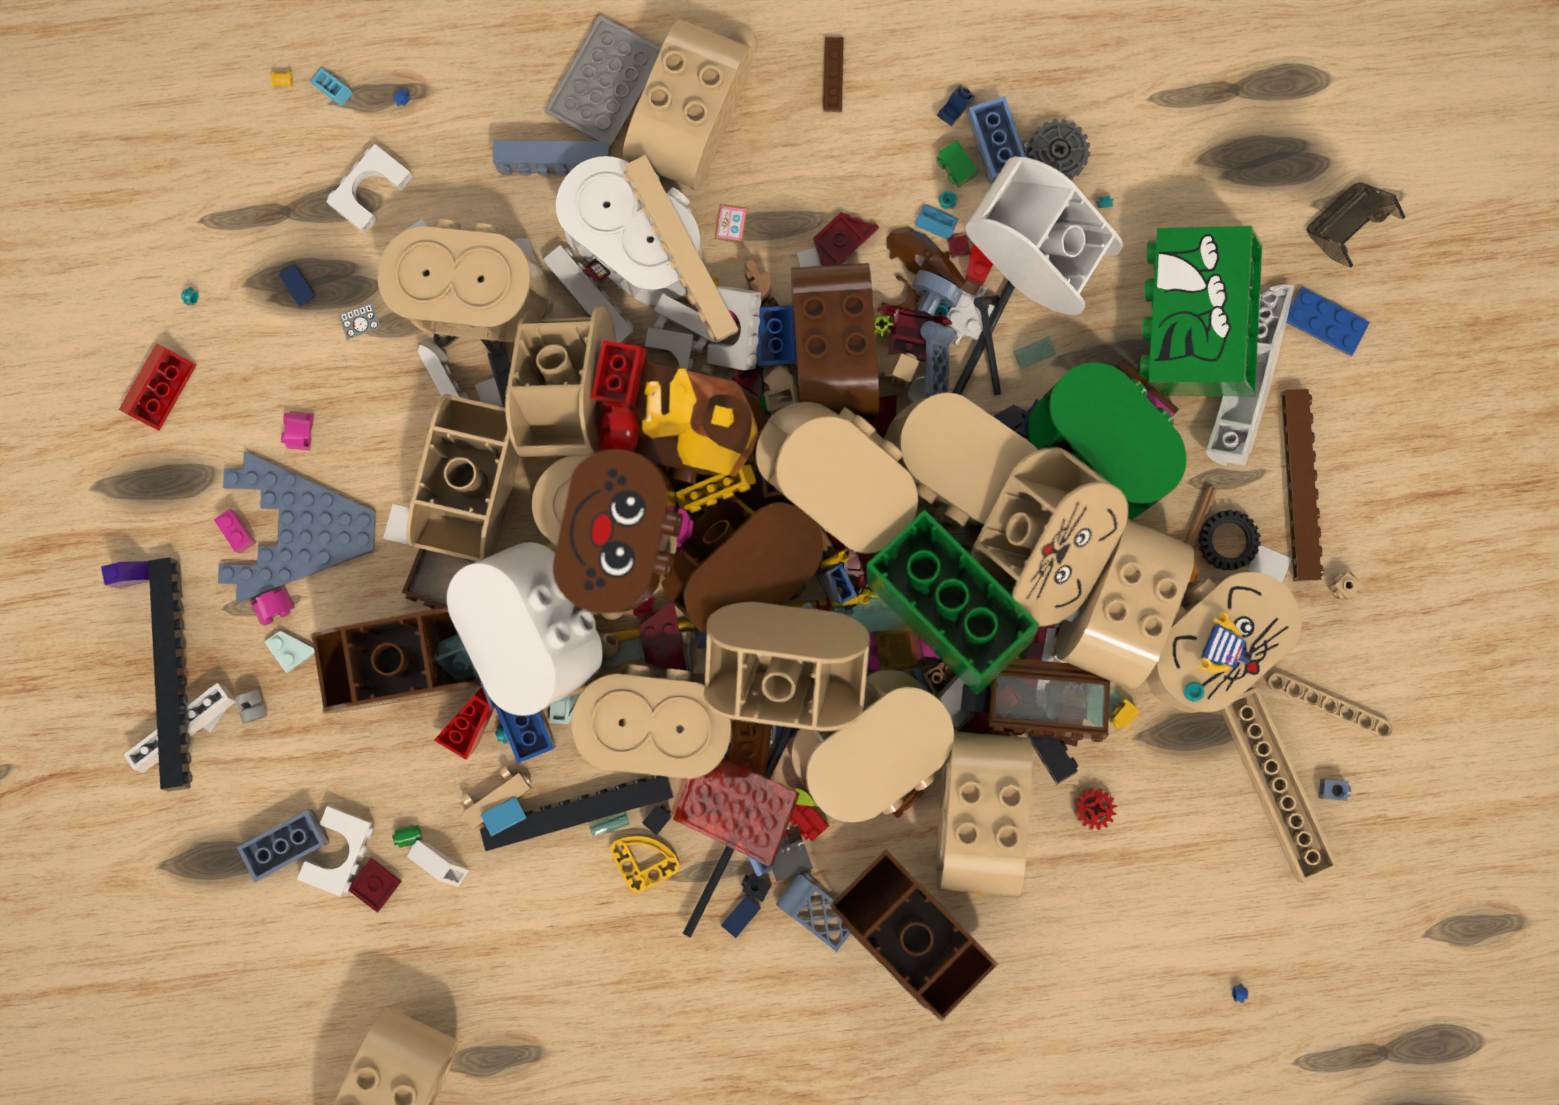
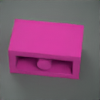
[214,509,256,553]

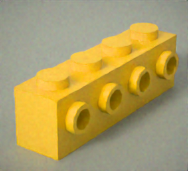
[676,465,757,513]

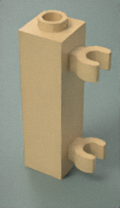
[461,766,532,829]

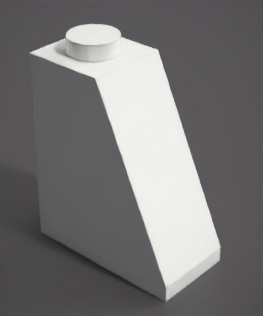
[407,840,469,887]

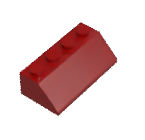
[118,343,197,431]

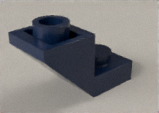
[936,86,975,126]

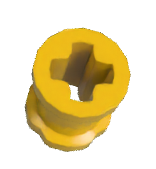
[271,70,293,88]

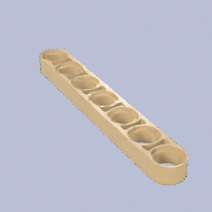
[1266,673,1393,738]

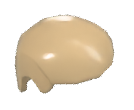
[728,27,758,54]

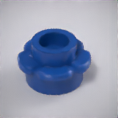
[393,89,410,106]
[1232,984,1248,1003]

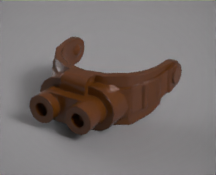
[881,275,922,312]

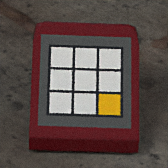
[585,260,611,283]

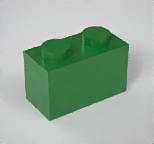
[936,140,978,188]

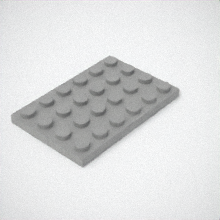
[545,15,661,149]

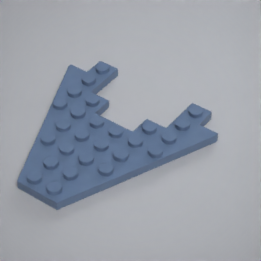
[218,452,376,602]

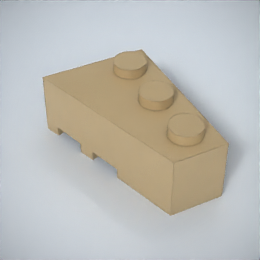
[878,353,919,392]

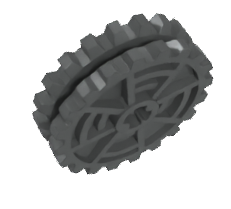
[1027,119,1090,180]

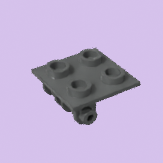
[763,832,813,882]

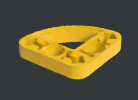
[610,836,680,893]

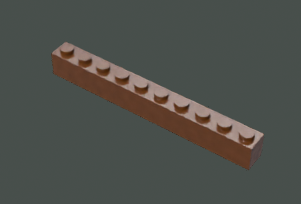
[1281,389,1324,582]

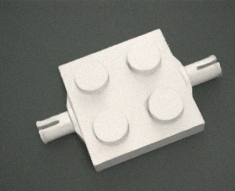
[947,286,995,346]

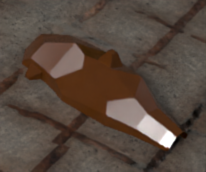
[887,226,966,289]

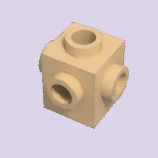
[1329,572,1362,601]

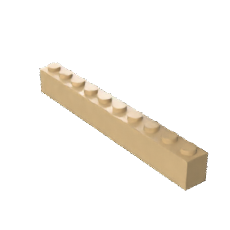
[622,155,738,343]

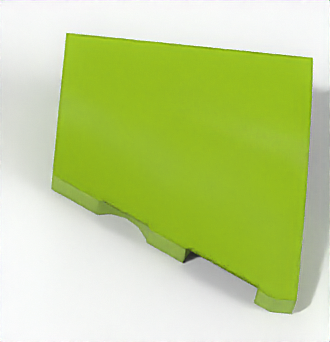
[793,787,819,807]

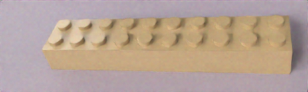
[1220,687,1339,883]

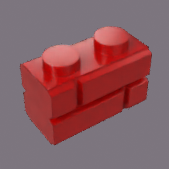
[786,804,829,841]

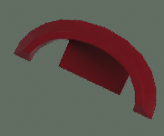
[877,305,952,361]

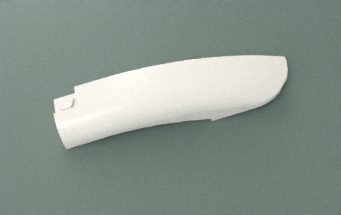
[1206,285,1294,466]

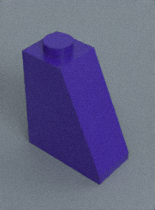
[101,561,149,589]

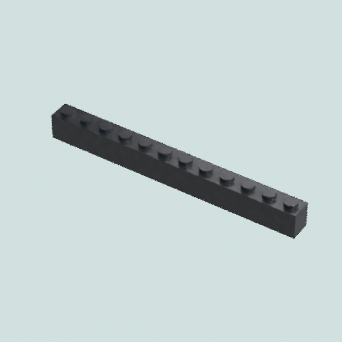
[148,557,193,792]

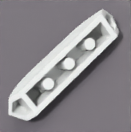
[418,339,469,399]

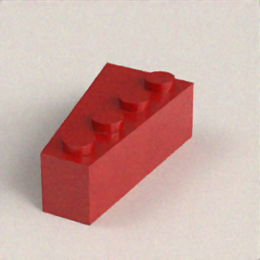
[965,243,993,287]
[434,687,495,760]

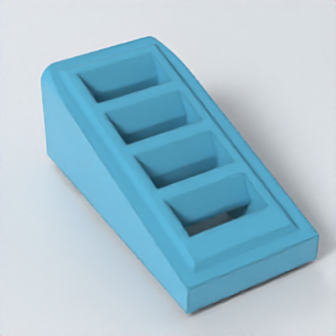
[310,67,353,107]

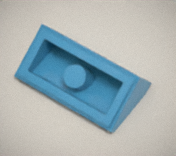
[915,204,959,240]
[481,797,526,836]

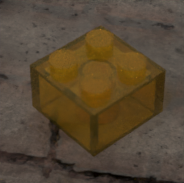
[875,626,925,670]

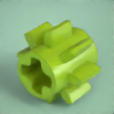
[874,313,893,338]

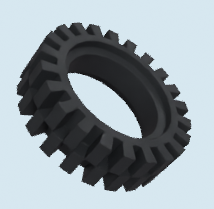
[1198,510,1261,570]

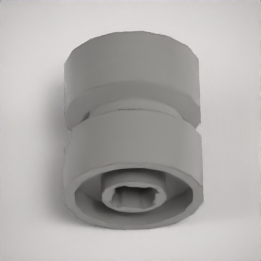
[235,690,267,724]

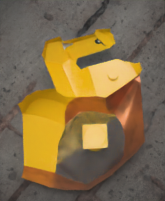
[642,368,758,476]

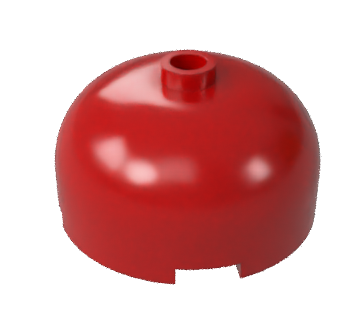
[599,401,641,452]

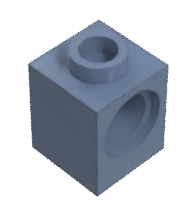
[1319,779,1351,801]

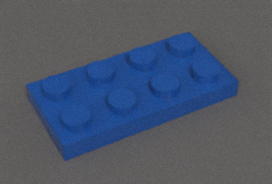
[1286,287,1370,356]

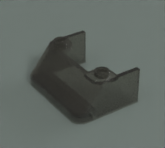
[1306,182,1405,268]

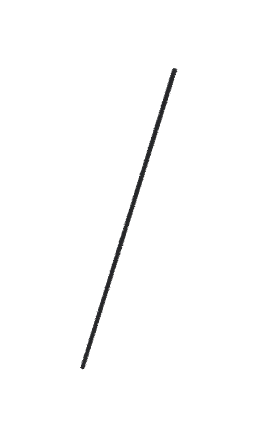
[683,280,1015,938]

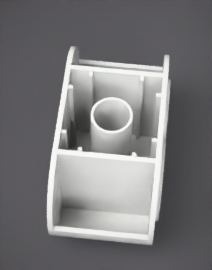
[556,156,703,306]
[966,157,1123,315]
[447,542,602,715]

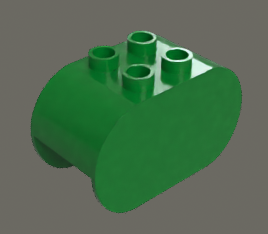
[1027,363,1187,520]

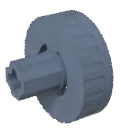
[912,270,963,317]

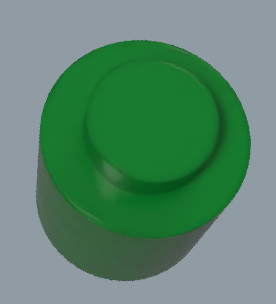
[392,825,422,848]

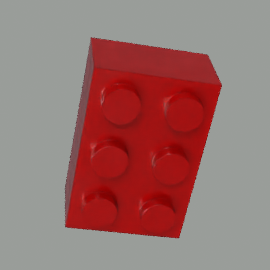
[591,340,647,408]

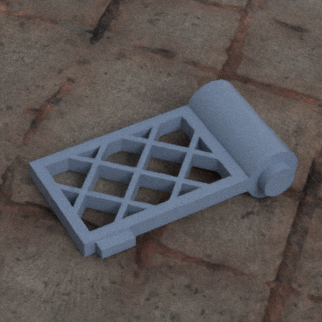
[920,321,955,398]
[776,873,851,952]

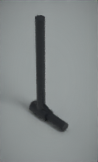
[973,295,1002,395]

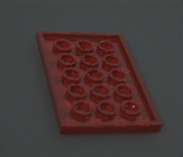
[673,757,800,867]

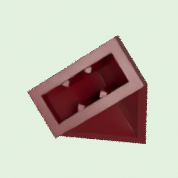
[732,365,764,402]
[860,395,897,439]

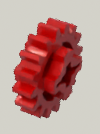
[1074,788,1117,830]

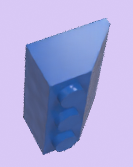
[756,305,796,366]

